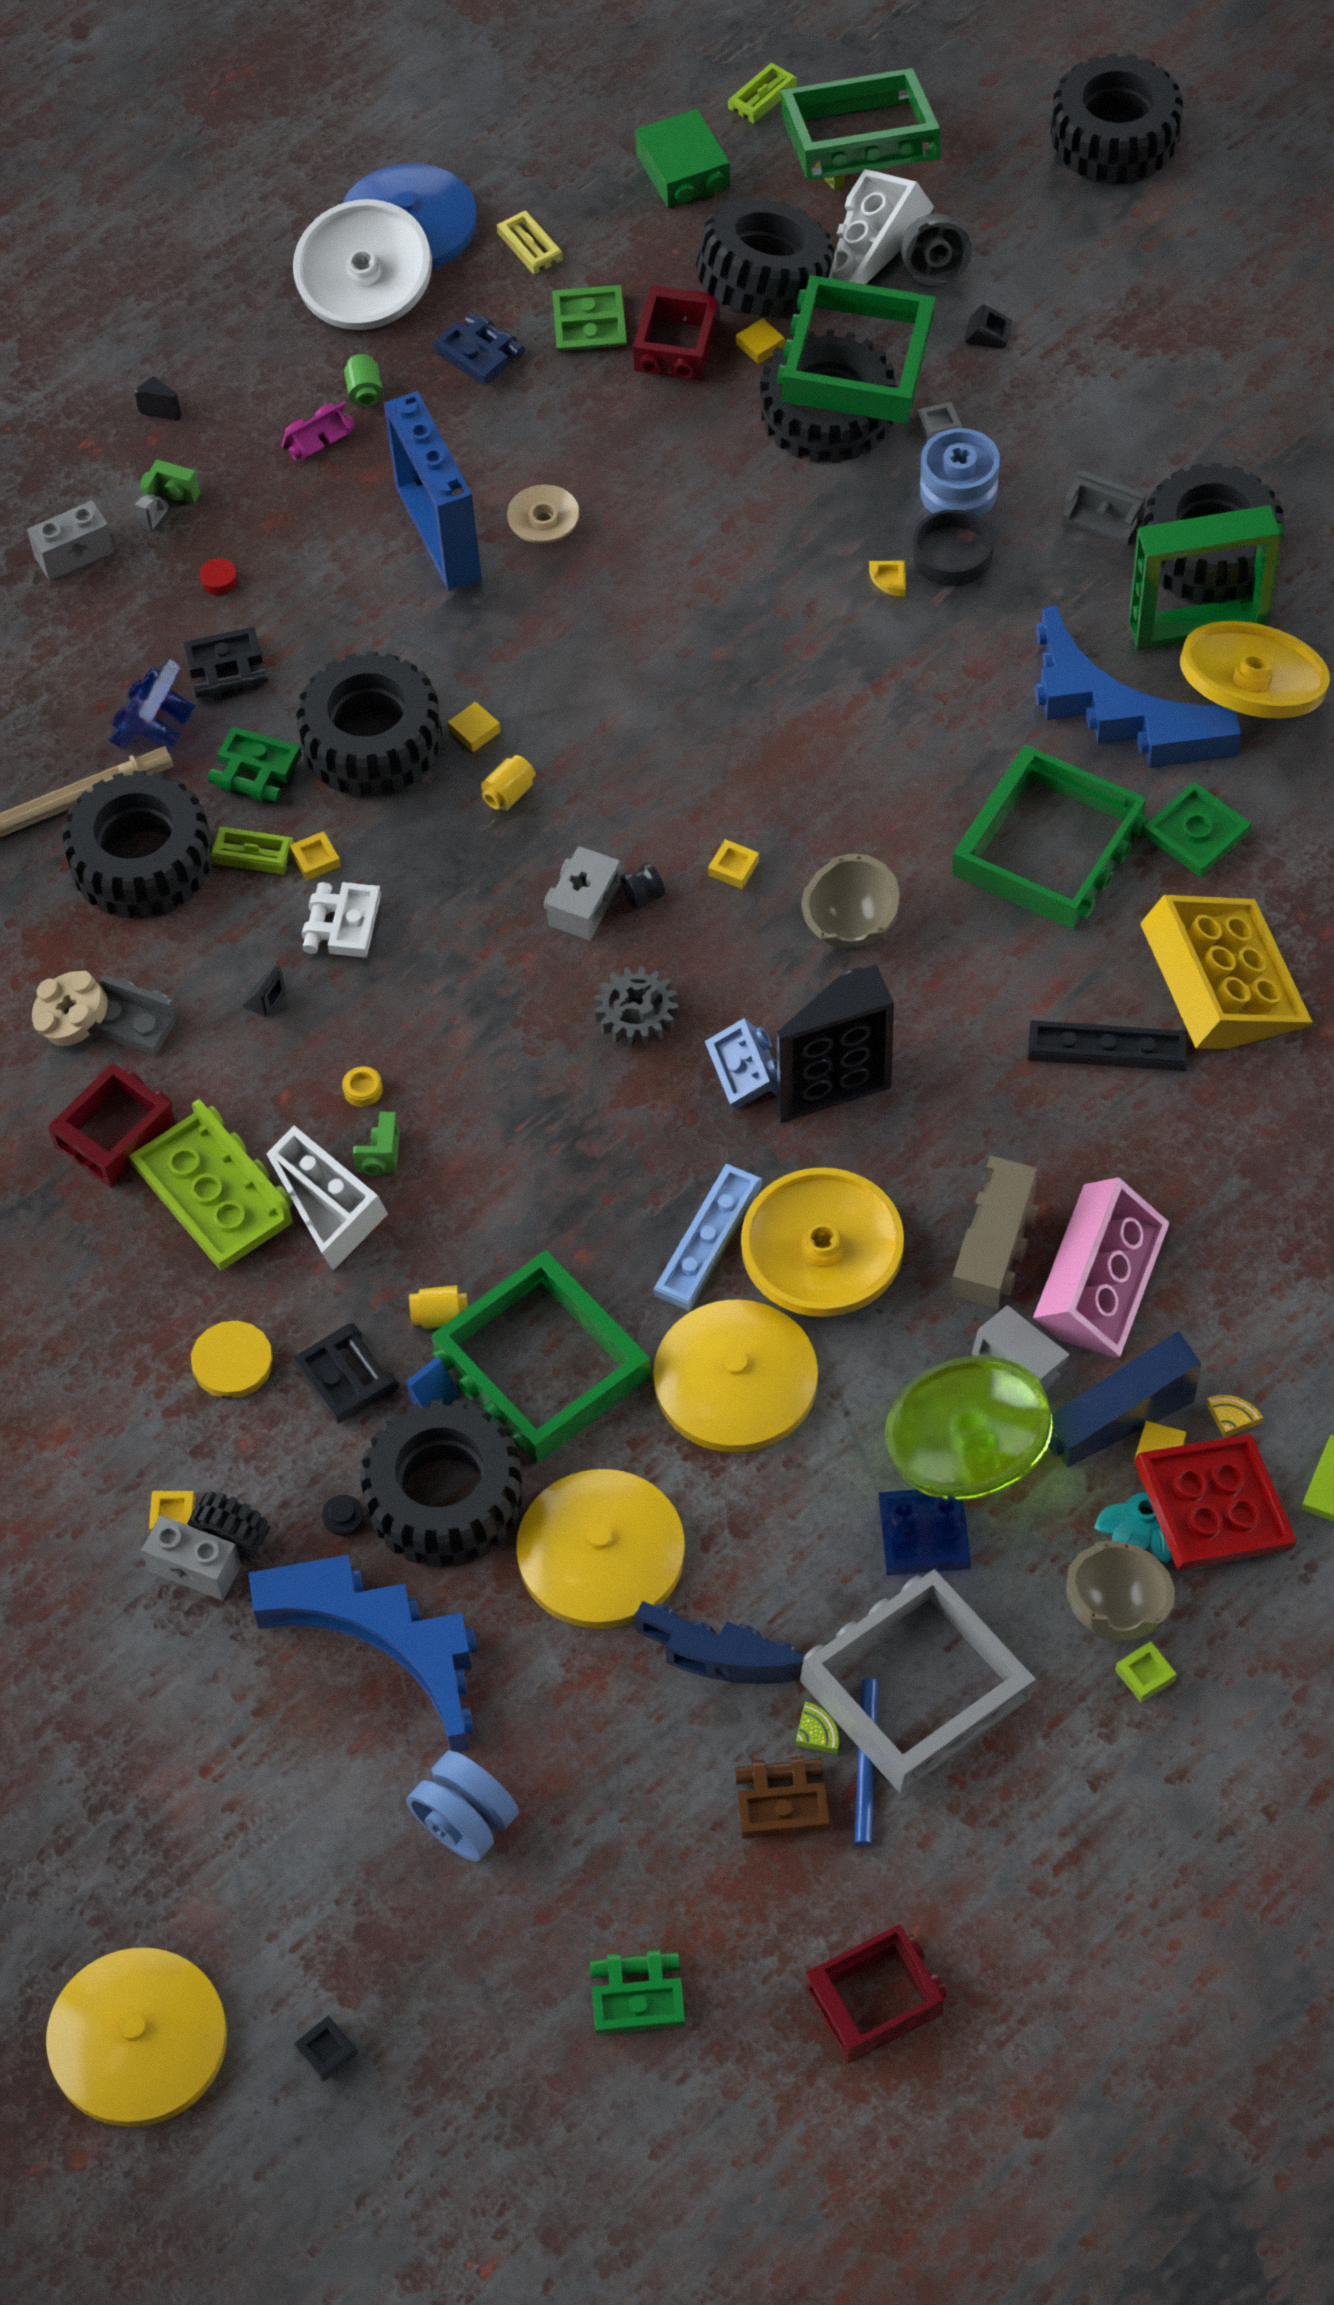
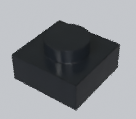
[293,2015,358,2082]

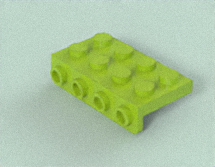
[129,1099,293,1271]

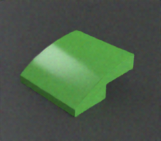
[552,285,627,351]

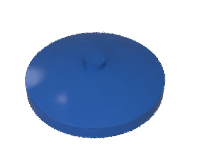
[342,163,477,270]

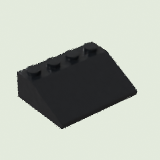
[777,964,894,1123]

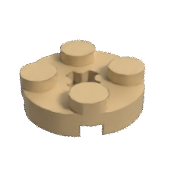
[32,971,108,1046]

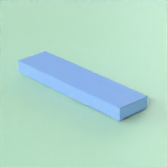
[653,1164,762,1311]

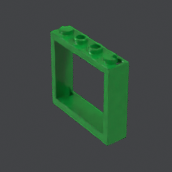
[781,68,941,181]
[776,275,936,424]
[1128,505,1284,651]
[952,745,1149,930]
[431,1250,652,1464]

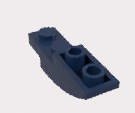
[635,1601,804,1684]

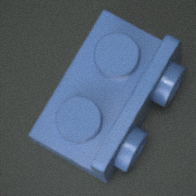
[705,1018,778,1109]

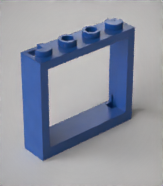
[384,391,482,591]

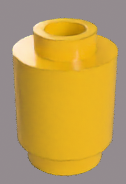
[481,755,536,810]
[409,1285,468,1329]

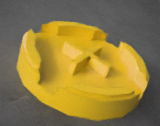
[191,1320,273,1399]

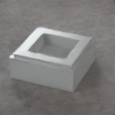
[917,402,962,441]

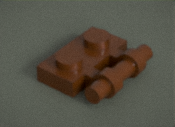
[735,1756,830,1839]

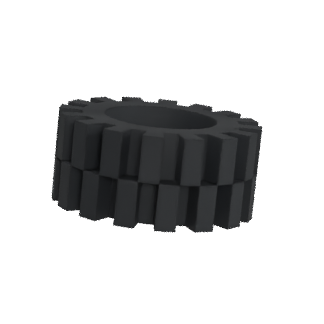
[187,1491,270,1561]

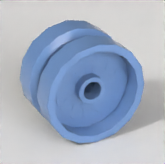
[920,428,1000,517]
[406,1750,519,1862]

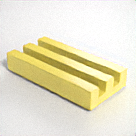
[497,210,563,275]

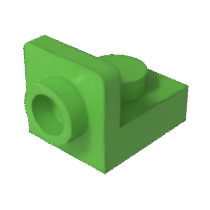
[140,459,200,504]
[353,1112,400,1176]

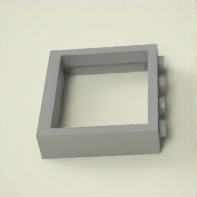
[800,1569,1036,1793]

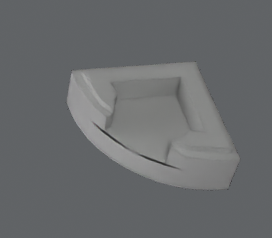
[135,494,169,532]

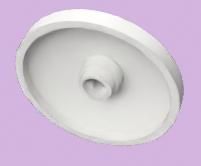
[293,199,432,330]

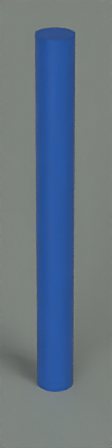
[854,1678,878,1847]

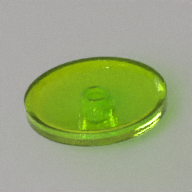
[885,1356,1053,1500]

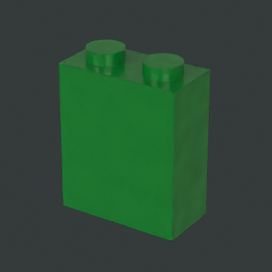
[635,109,730,208]

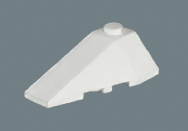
[829,169,934,284]

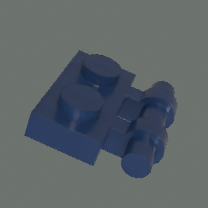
[433,313,525,385]

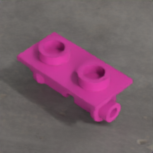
[281,401,356,461]

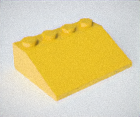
[1140,895,1313,1049]

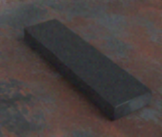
[1028,1020,1188,1071]

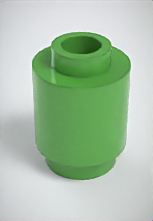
[344,354,384,408]

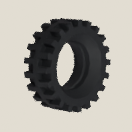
[760,329,896,463]

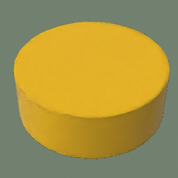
[342,1066,383,1107]

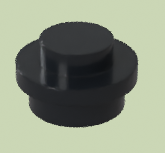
[322,1495,364,1536]

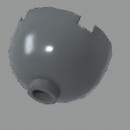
[901,213,973,286]

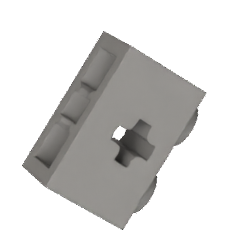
[27,500,114,581]
[544,846,621,940]
[141,1515,242,1601]

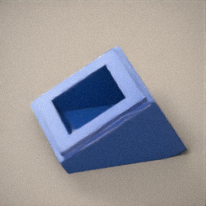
[407,1357,459,1408]

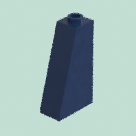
[1044,1331,1201,1468]

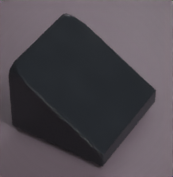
[964,304,1012,349]
[134,376,181,421]
[243,966,286,1017]

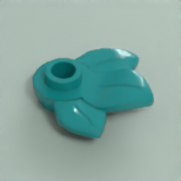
[1094,1492,1172,1565]

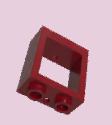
[633,285,720,381]
[48,1063,176,1188]
[805,1924,947,2064]

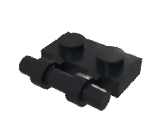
[182,626,268,699]

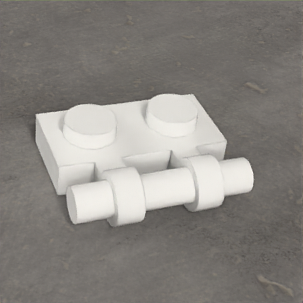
[302,882,381,958]

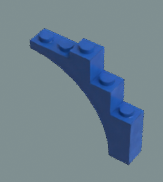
[1035,606,1241,768]
[248,1555,478,1752]

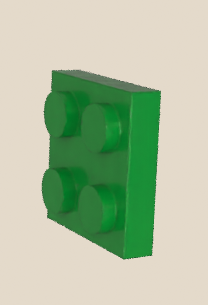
[1143,781,1252,878]

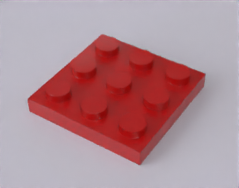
[1134,1434,1297,1571]

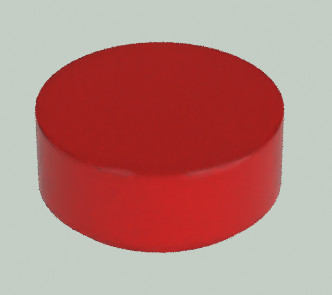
[200,558,237,595]

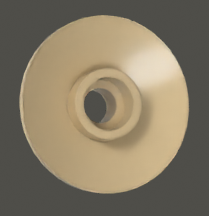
[507,485,579,543]

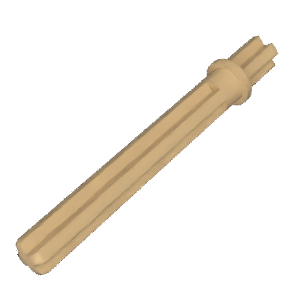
[0,746,174,837]

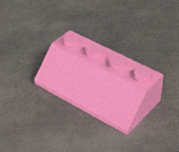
[1033,1177,1169,1358]

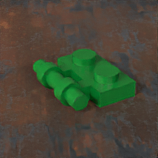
[208,726,302,803]
[590,1949,685,2036]

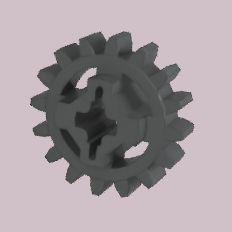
[594,966,679,1047]

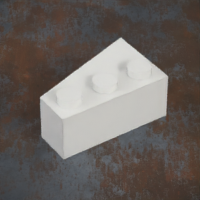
[267,1126,388,1271]

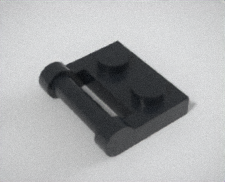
[293,1323,400,1424]

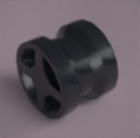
[620,862,666,909]

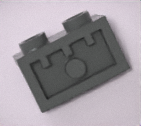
[87,975,177,1057]

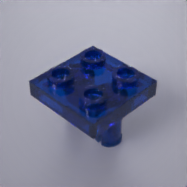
[108,659,196,752]
[878,1486,971,1576]

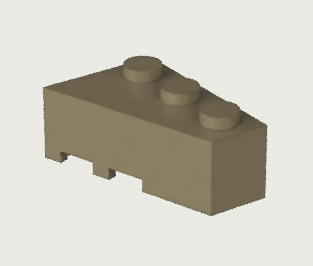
[952,1155,1040,1309]

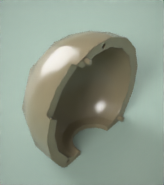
[801,854,900,947]
[1066,1540,1175,1641]

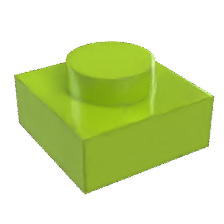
[1115,1641,1177,1703]

